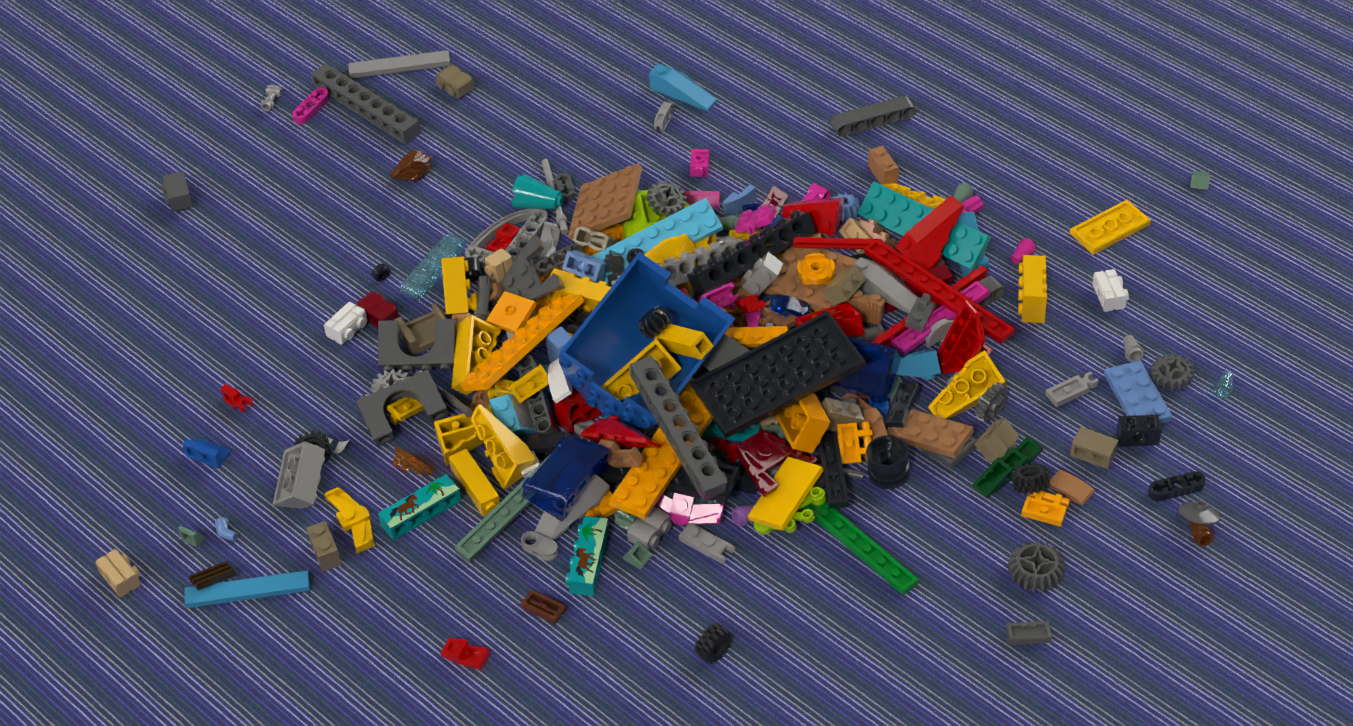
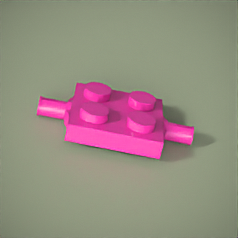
[735,205,777,235]

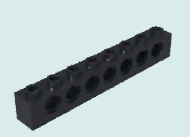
[687,210,816,295]

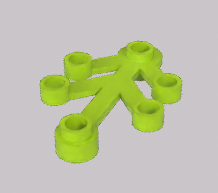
[754,487,827,535]

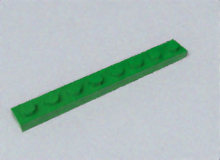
[801,491,918,595]

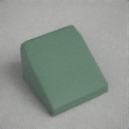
[1190,171,1210,190]
[178,526,206,547]
[622,541,653,569]

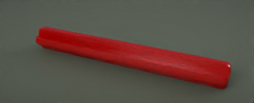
[793,237,883,249]

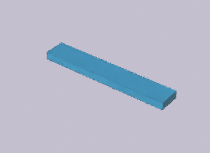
[185,570,310,608]

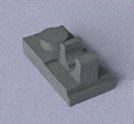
[905,293,936,332]

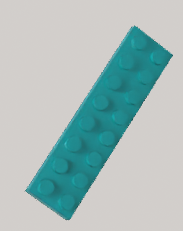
[858,181,991,270]

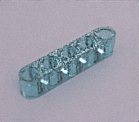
[400,233,465,301]

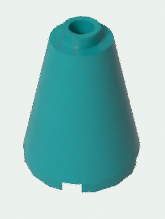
[511,173,563,209]

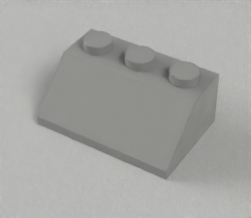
[273,442,325,509]

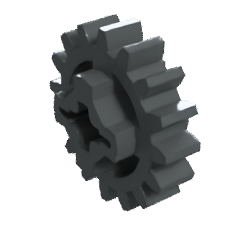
[646,180,687,217]
[1150,353,1194,391]
[975,382,1009,423]

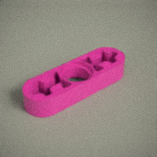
[293,88,330,124]

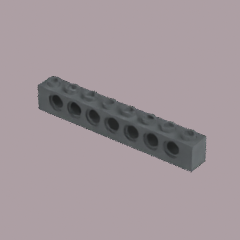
[311,63,420,145]
[629,355,728,501]

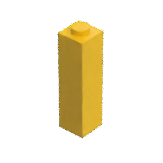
[653,324,713,360]
[449,449,500,516]

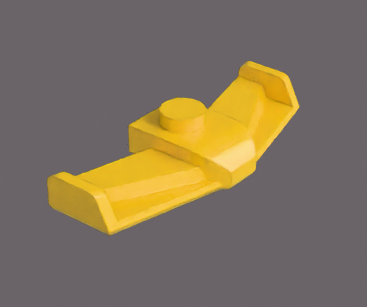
[325,487,375,554]

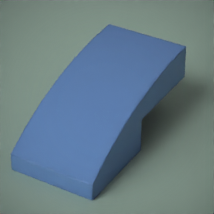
[723,185,756,216]

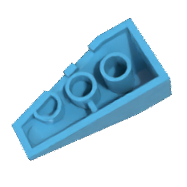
[649,63,717,112]
[859,349,941,380]

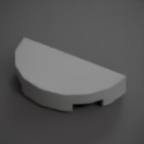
[925,318,954,348]

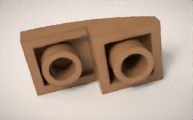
[859,218,896,247]
[1049,470,1095,505]

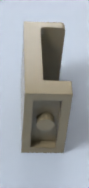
[394,303,446,356]

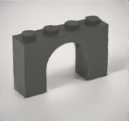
[378,319,457,372]
[356,370,448,447]

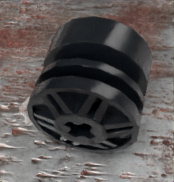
[866,435,910,489]

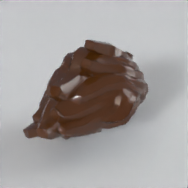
[389,150,432,181]

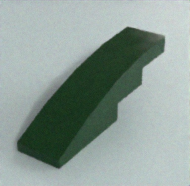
[971,436,1043,498]

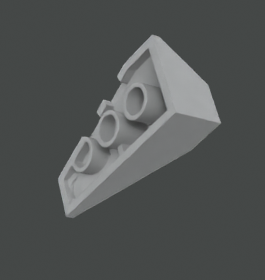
[852,257,917,313]
[534,461,610,540]

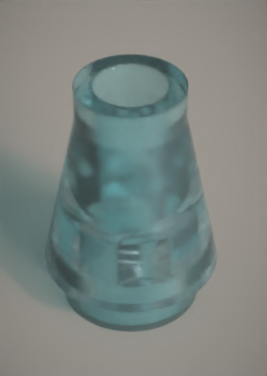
[1214,371,1234,398]

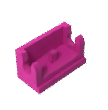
[696,282,738,309]

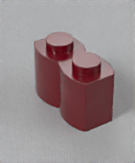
[355,291,398,329]

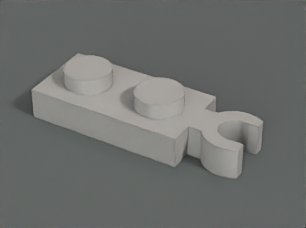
[1045,372,1099,408]

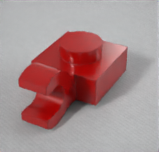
[220,384,253,413]

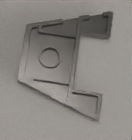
[501,235,564,302]

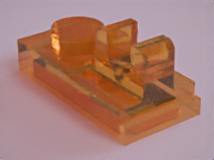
[392,446,434,475]

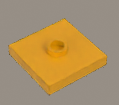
[486,291,537,334]

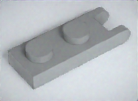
[679,522,736,564]

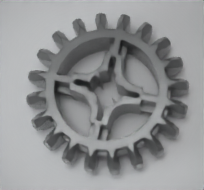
[1008,541,1065,593]

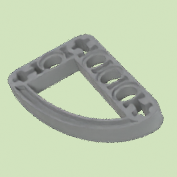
[465,209,548,268]

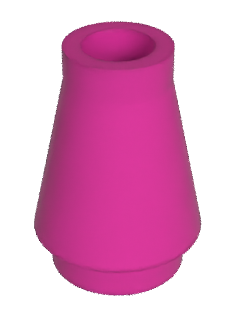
[1010,238,1036,265]

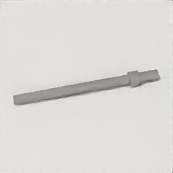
[541,159,568,235]

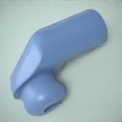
[215,517,238,542]

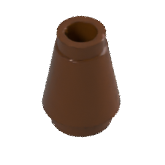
[1188,520,1214,546]

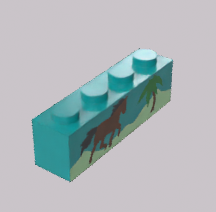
[378,474,461,541]
[565,516,609,596]

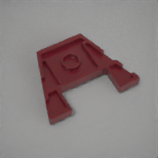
[735,429,818,497]

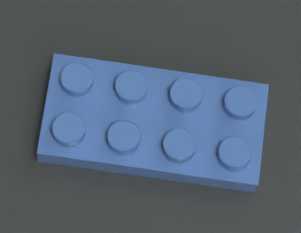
[1104,360,1172,424]

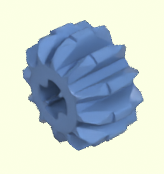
[832,193,860,222]

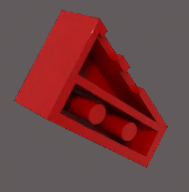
[782,197,845,236]
[794,301,864,337]
[554,388,602,434]

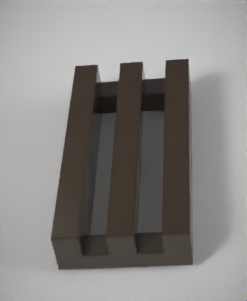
[189,561,235,590]

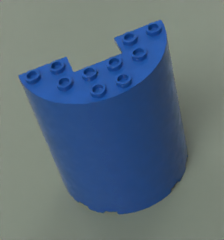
[559,252,735,428]

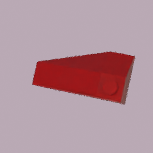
[895,195,964,270]
[580,416,661,449]

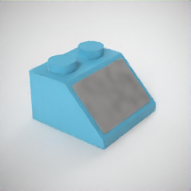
[489,394,537,437]

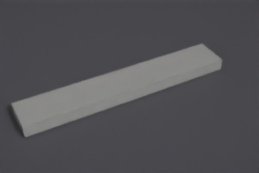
[348,50,450,78]

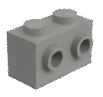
[742,252,783,297]

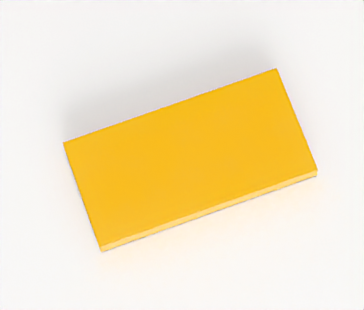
[1070,200,1151,255]
[748,457,823,531]

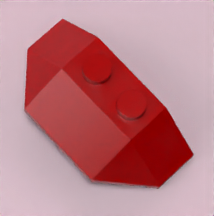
[937,301,986,374]

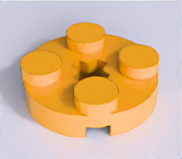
[797,253,835,285]

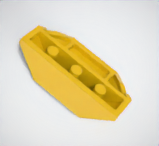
[644,233,695,271]

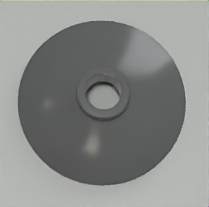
[1179,501,1220,525]

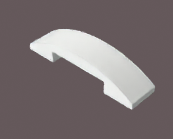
[548,358,572,403]

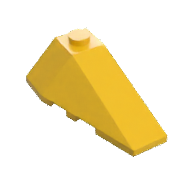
[601,339,682,401]
[471,404,536,490]

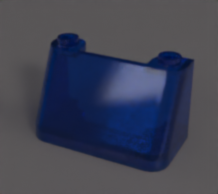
[822,336,901,403]
[522,435,611,522]

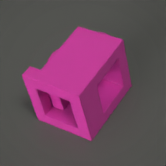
[690,149,710,177]

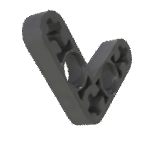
[516,239,583,278]

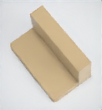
[839,217,873,254]

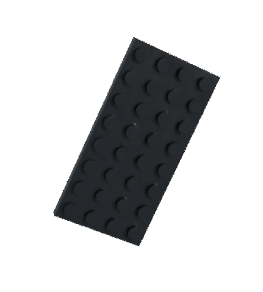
[690,311,866,438]

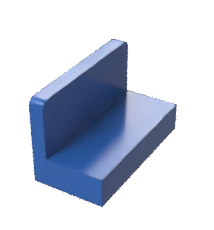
[182,438,231,469]

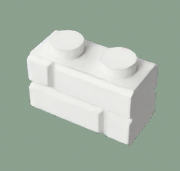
[1092,269,1129,312]
[324,302,367,345]

